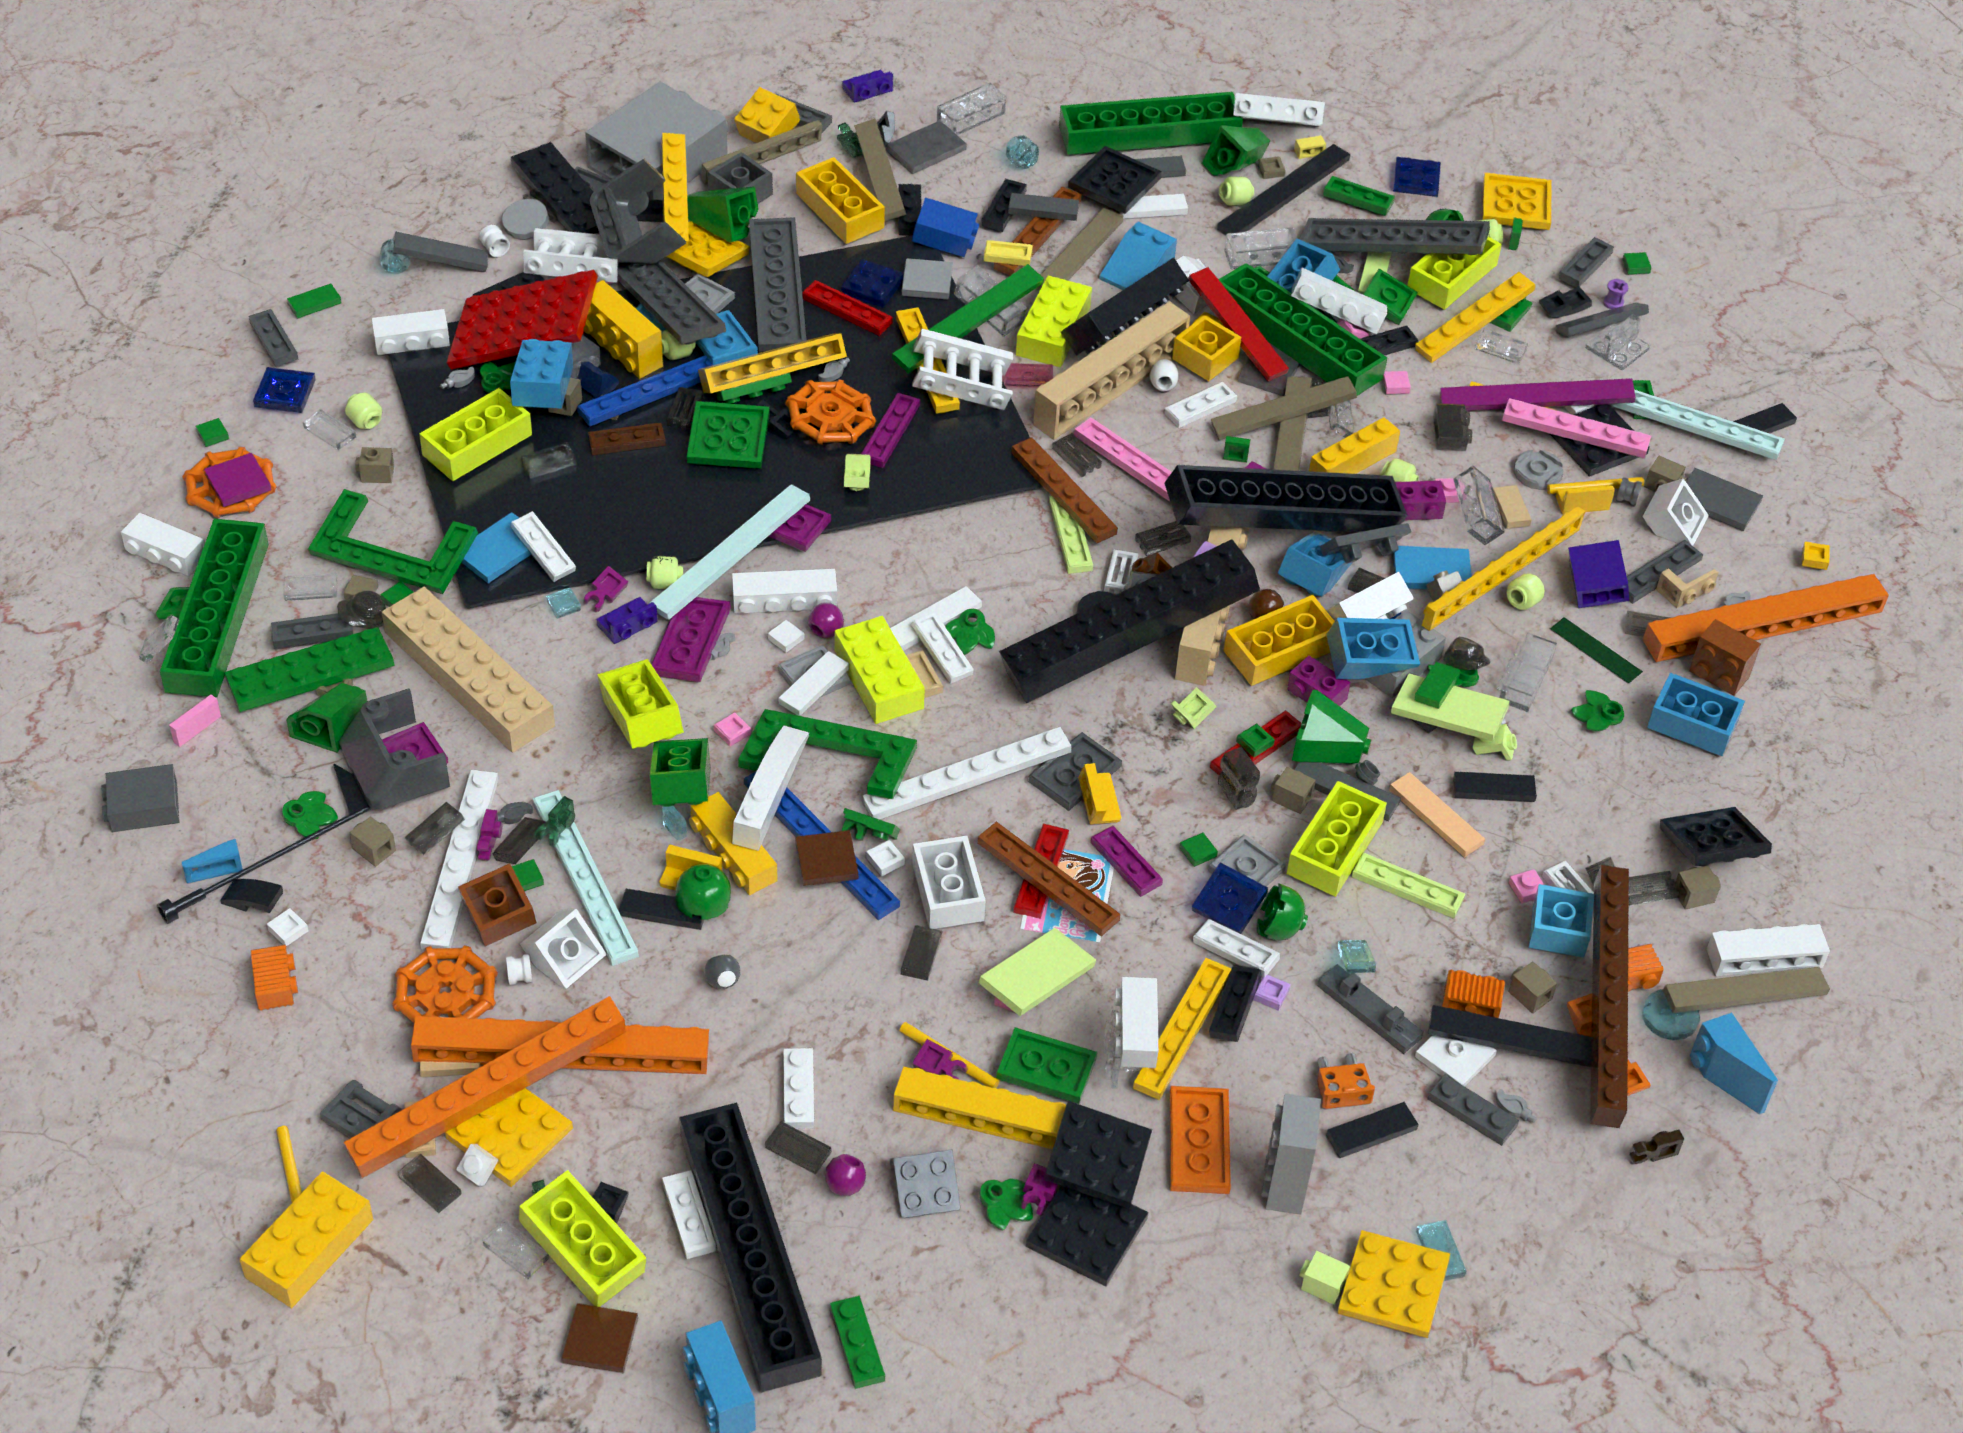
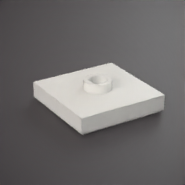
[1415,1035,1497,1086]

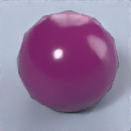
[808,603,844,638]
[825,1154,866,1196]

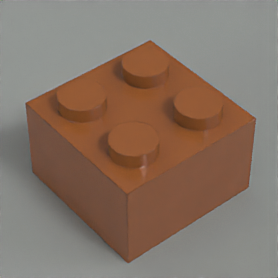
[1689,619,1761,696]
[458,863,537,946]

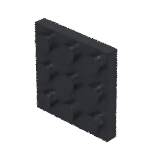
[1068,146,1162,214]
[1549,404,1650,477]
[1660,807,1772,867]
[1043,1101,1152,1209]
[1026,1186,1148,1287]

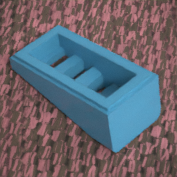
[182,839,243,883]

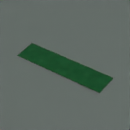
[1550,617,1643,683]

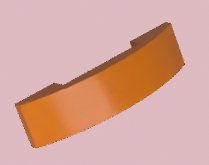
[1567,993,1651,1096]

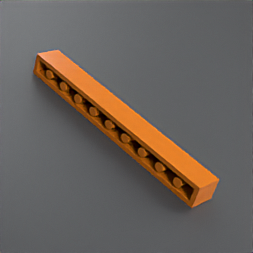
[1643,574,1889,662]
[344,996,626,1178]
[411,1015,709,1074]

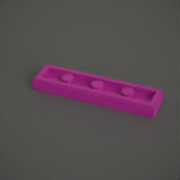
[861,393,920,468]

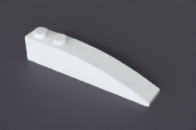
[732,726,809,851]

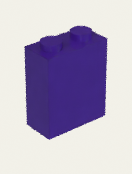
[1568,540,1629,608]

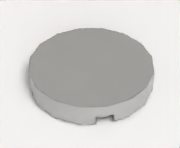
[502,199,549,239]
[1514,450,1564,490]

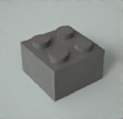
[708,152,773,203]

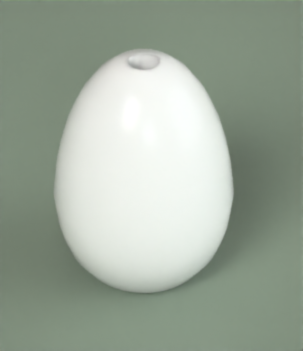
[1150,359,1179,392]

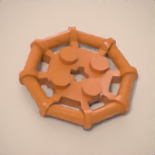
[786,379,876,445]
[183,447,276,518]
[392,945,498,1023]

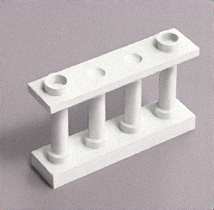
[1233,93,1325,126]
[523,228,618,283]
[912,329,1013,410]

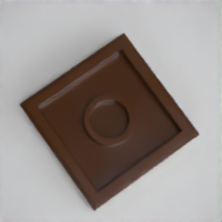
[795,830,859,886]
[562,1303,638,1373]

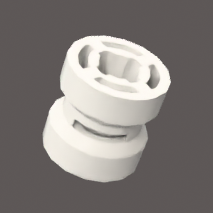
[479,225,510,257]

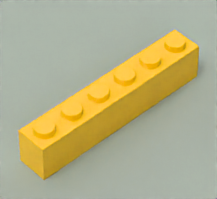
[698,333,847,393]
[893,1066,1066,1149]

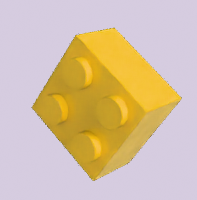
[734,87,800,143]
[1172,315,1241,381]

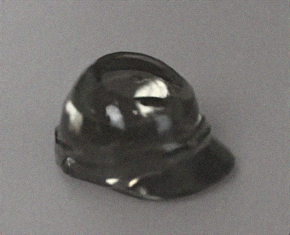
[337,591,386,629]
[1443,636,1491,670]

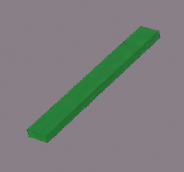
[892,264,1044,373]

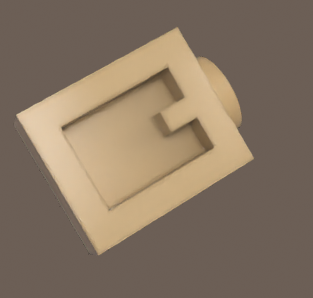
[1656,569,1719,608]

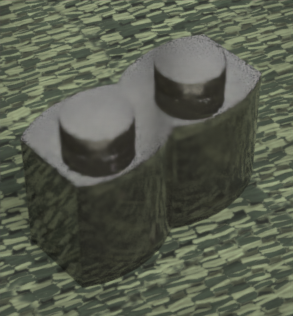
[1433,403,1472,451]
[1218,747,1260,810]

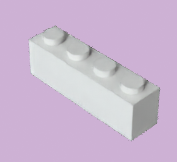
[1291,268,1387,334]
[732,569,837,613]
[1706,924,1830,976]

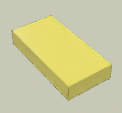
[984,240,1033,266]

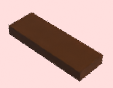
[588,423,666,455]

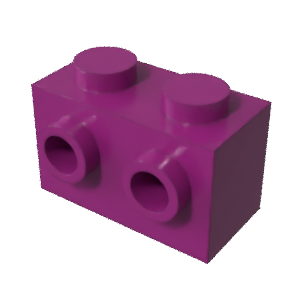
[1395,480,1446,520]
[1287,656,1351,706]

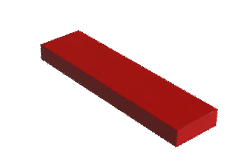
[802,280,893,336]
[1210,710,1302,783]
[1014,823,1069,919]

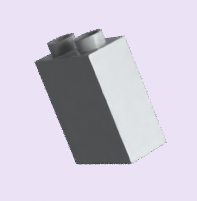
[585,81,729,200]

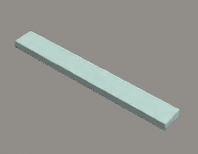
[1600,379,1785,460]
[650,485,810,620]
[533,790,639,966]

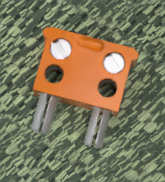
[1317,1053,1375,1109]

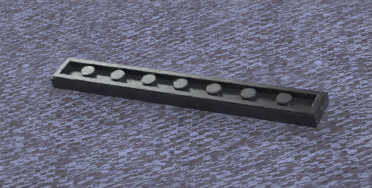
[1217,144,1351,240]

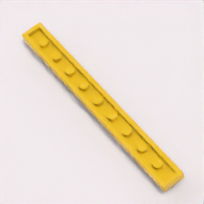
[1422,506,1586,631]

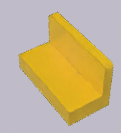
[1555,486,1615,514]
[1078,763,1122,825]
[659,844,722,891]

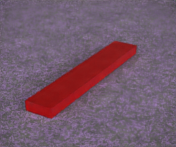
[1188,267,1289,382]

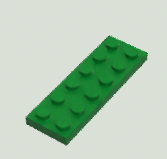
[224,627,395,712]

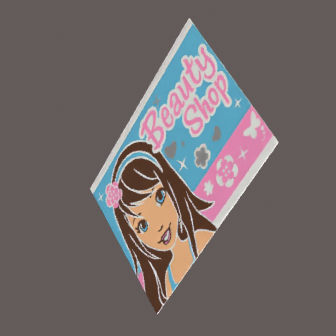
[1020,849,1114,942]

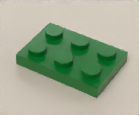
[996,1027,1097,1104]

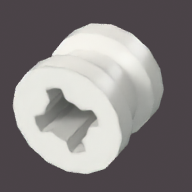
[506,954,532,985]

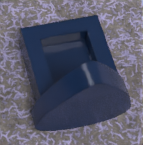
[578,361,619,398]

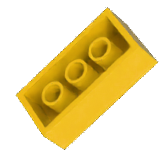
[796,157,885,244]
[584,280,663,379]
[1223,595,1335,686]
[240,1171,373,1309]

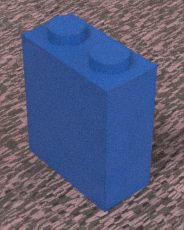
[912,197,979,257]

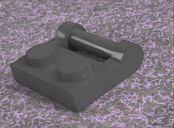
[320,1080,402,1138]

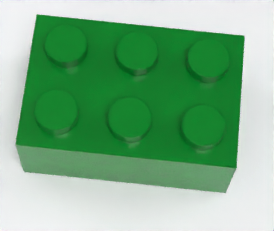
[650,738,711,807]

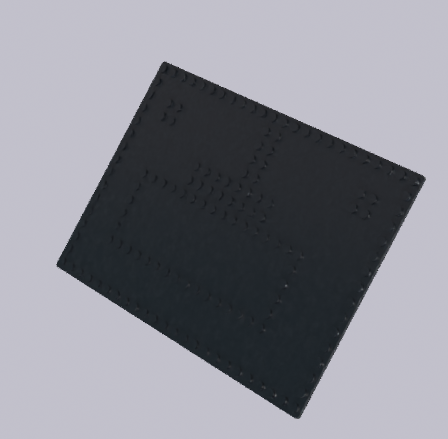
[389,235,1043,608]

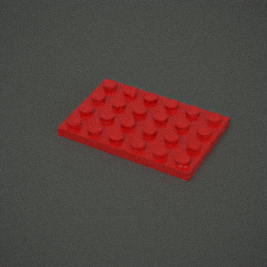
[446,269,598,369]

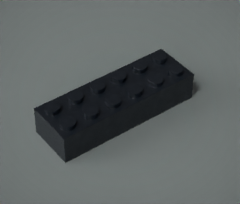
[1061,257,1189,356]

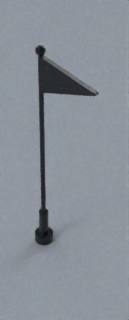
[157,764,373,924]

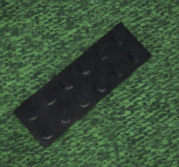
[511,142,599,234]

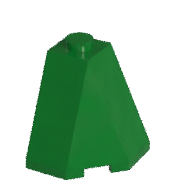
[1202,125,1271,176]
[687,187,758,242]
[286,683,368,753]
[1292,689,1372,764]

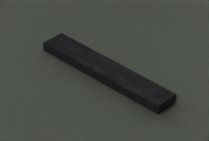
[1428,1005,1592,1067]

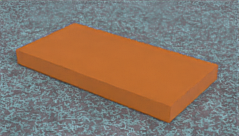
[1170,1086,1231,1194]

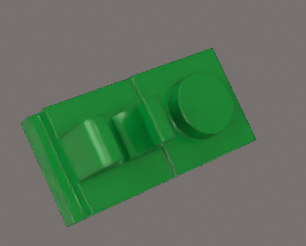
[1490,296,1532,332]
[156,587,189,631]
[842,808,900,841]

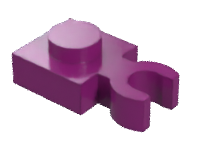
[583,566,628,613]
[477,809,503,861]
[912,1039,968,1080]
[1021,1163,1058,1215]

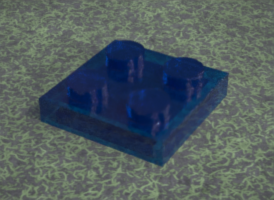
[1393,157,1441,197]
[841,259,904,308]
[253,367,316,413]
[1192,862,1268,934]

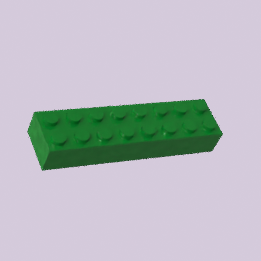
[1059,92,1243,155]
[1218,263,1388,396]
[160,519,269,698]

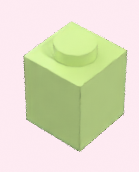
[1299,1251,1350,1305]

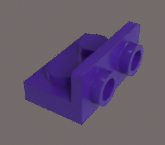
[842,69,893,103]
[597,597,658,644]

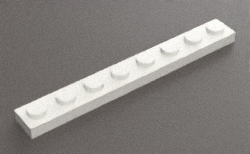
[863,727,1071,819]
[420,770,499,950]

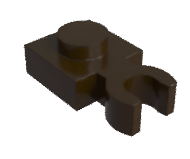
[1629,1129,1684,1164]

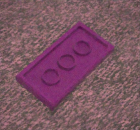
[651,597,731,682]

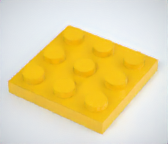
[1482,173,1552,230]
[666,221,750,277]
[445,1088,573,1187]
[1338,1230,1450,1338]

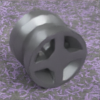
[1616,477,1642,506]

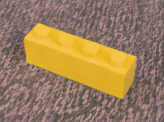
[1309,417,1400,474]
[689,792,778,896]

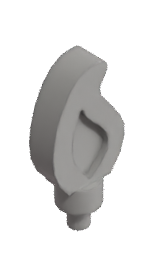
[819,358,850,382]
[440,367,474,389]
[1718,591,1751,608]
[709,633,735,661]
[1496,1089,1537,1123]

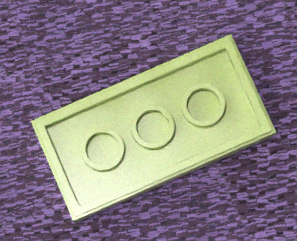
[1391,674,1510,742]
[979,928,1096,1016]

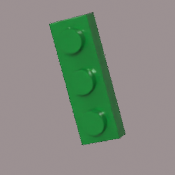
[1323,176,1395,216]
[715,373,792,404]
[830,1295,885,1389]

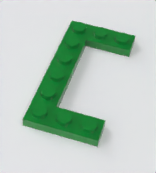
[308,489,478,594]
[738,709,917,800]

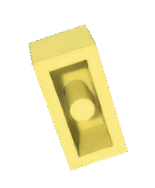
[1294,135,1326,159]

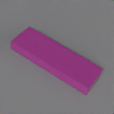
[1091,825,1163,897]

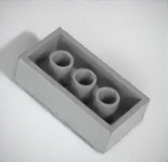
[1261,1093,1321,1215]

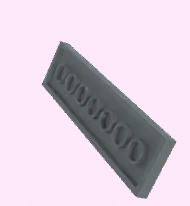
[749,217,806,352]
[1300,218,1490,255]
[618,260,726,345]

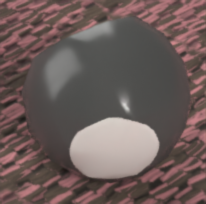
[705,955,740,989]

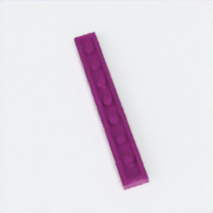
[1440,378,1636,412]

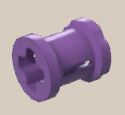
[1603,279,1628,309]

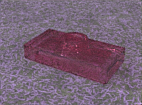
[1005,363,1053,387]

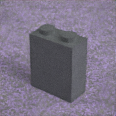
[101,764,180,832]

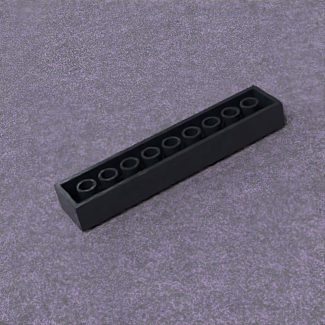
[1164,465,1407,532]
[999,539,1260,703]
[679,1103,822,1393]

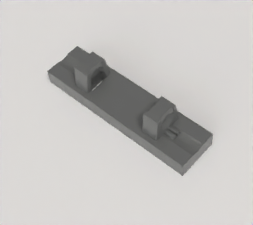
[1320,523,1412,564]
[1317,964,1424,1054]

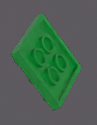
[687,401,770,469]

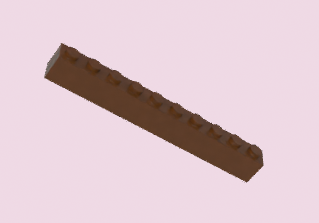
[1590,865,1629,1128]

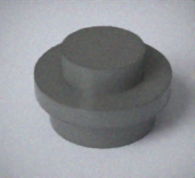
[1355,760,1380,785]

